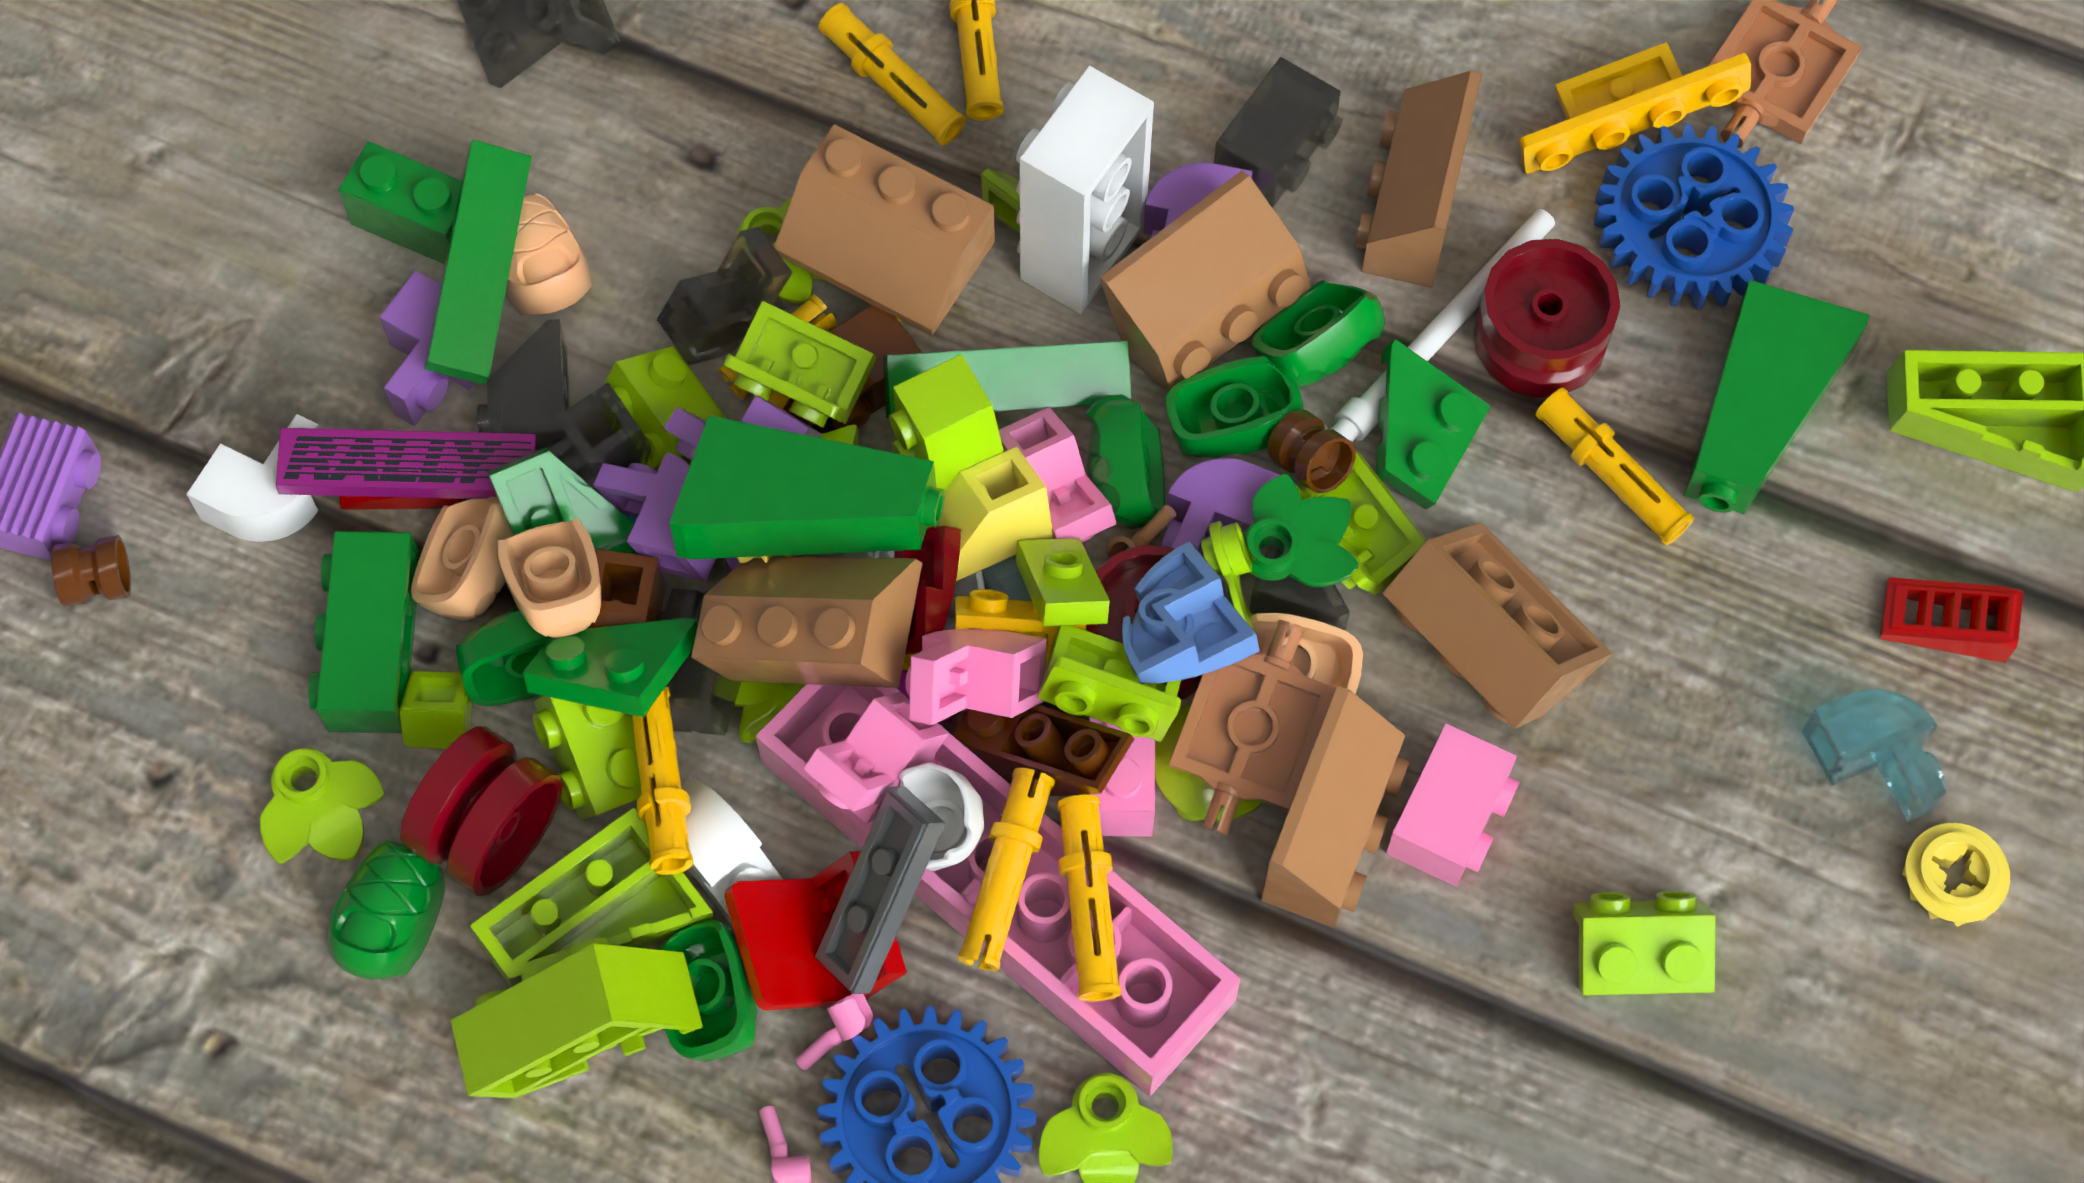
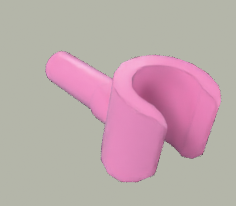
[795,994,873,1070]
[759,1106,811,1183]

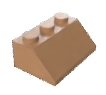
[1355,71,1482,288]
[774,124,995,336]
[1099,170,1311,392]
[1382,522,1613,729]
[691,556,922,688]
[1261,685,1410,928]

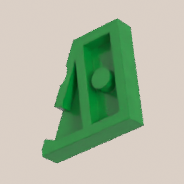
[1376,339,1491,510]
[523,618,698,717]

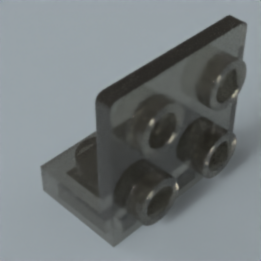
[457,0,621,88]

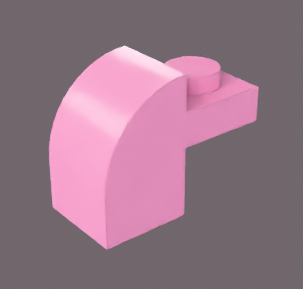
[999,407,1117,543]
[906,628,1047,725]
[803,692,949,823]

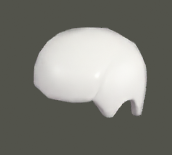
[899,762,984,871]

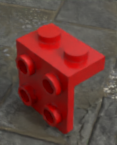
[724,851,907,1011]

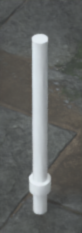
[1331,209,1555,442]

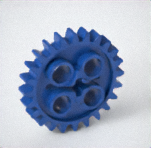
[1594,123,1794,309]
[817,1006,1036,1183]

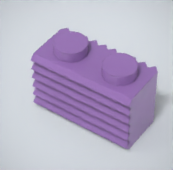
[0,413,101,560]

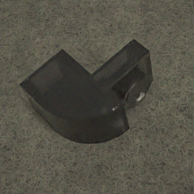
[657,227,793,366]
[548,383,651,494]

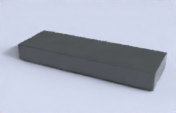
[815,787,946,994]

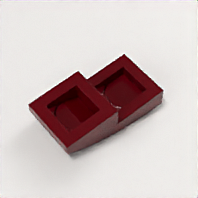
[894,526,961,655]

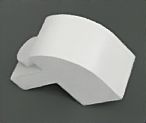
[186,414,320,542]
[681,776,782,925]

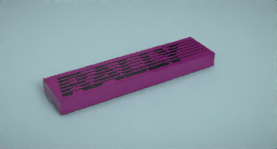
[276,428,537,499]

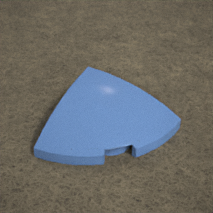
[1122,541,1260,684]

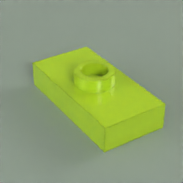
[1016,538,1110,626]

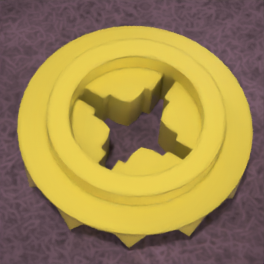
[1902,823,2010,927]

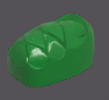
[1252,280,1385,387]
[1165,356,1304,458]
[1085,394,1166,529]
[456,609,550,706]
[328,840,445,979]
[657,918,758,1062]

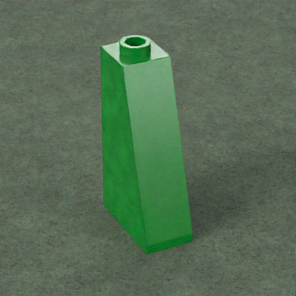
[1684,280,1870,514]
[669,415,945,559]

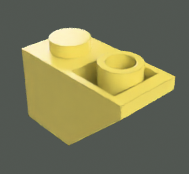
[927,447,1054,581]

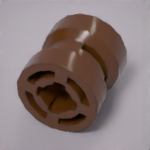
[1268,410,1356,493]
[51,535,131,607]

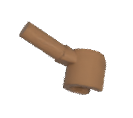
[1106,505,1176,557]

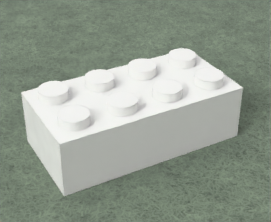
[1016,65,1154,314]

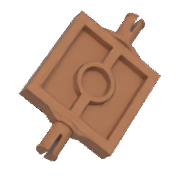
[1708,0,1862,148]
[1169,619,1336,836]

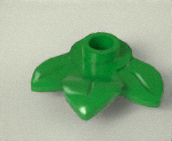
[1243,474,1359,587]

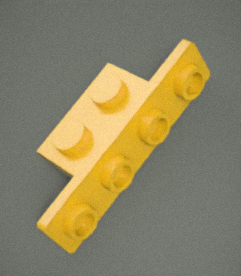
[1519,42,1751,174]

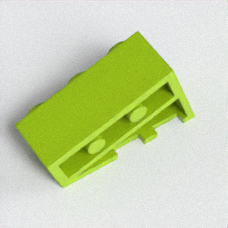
[1887,350,2084,493]
[889,354,1004,492]
[470,807,713,987]
[451,938,703,1098]

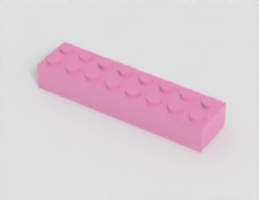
[756,684,1241,1097]

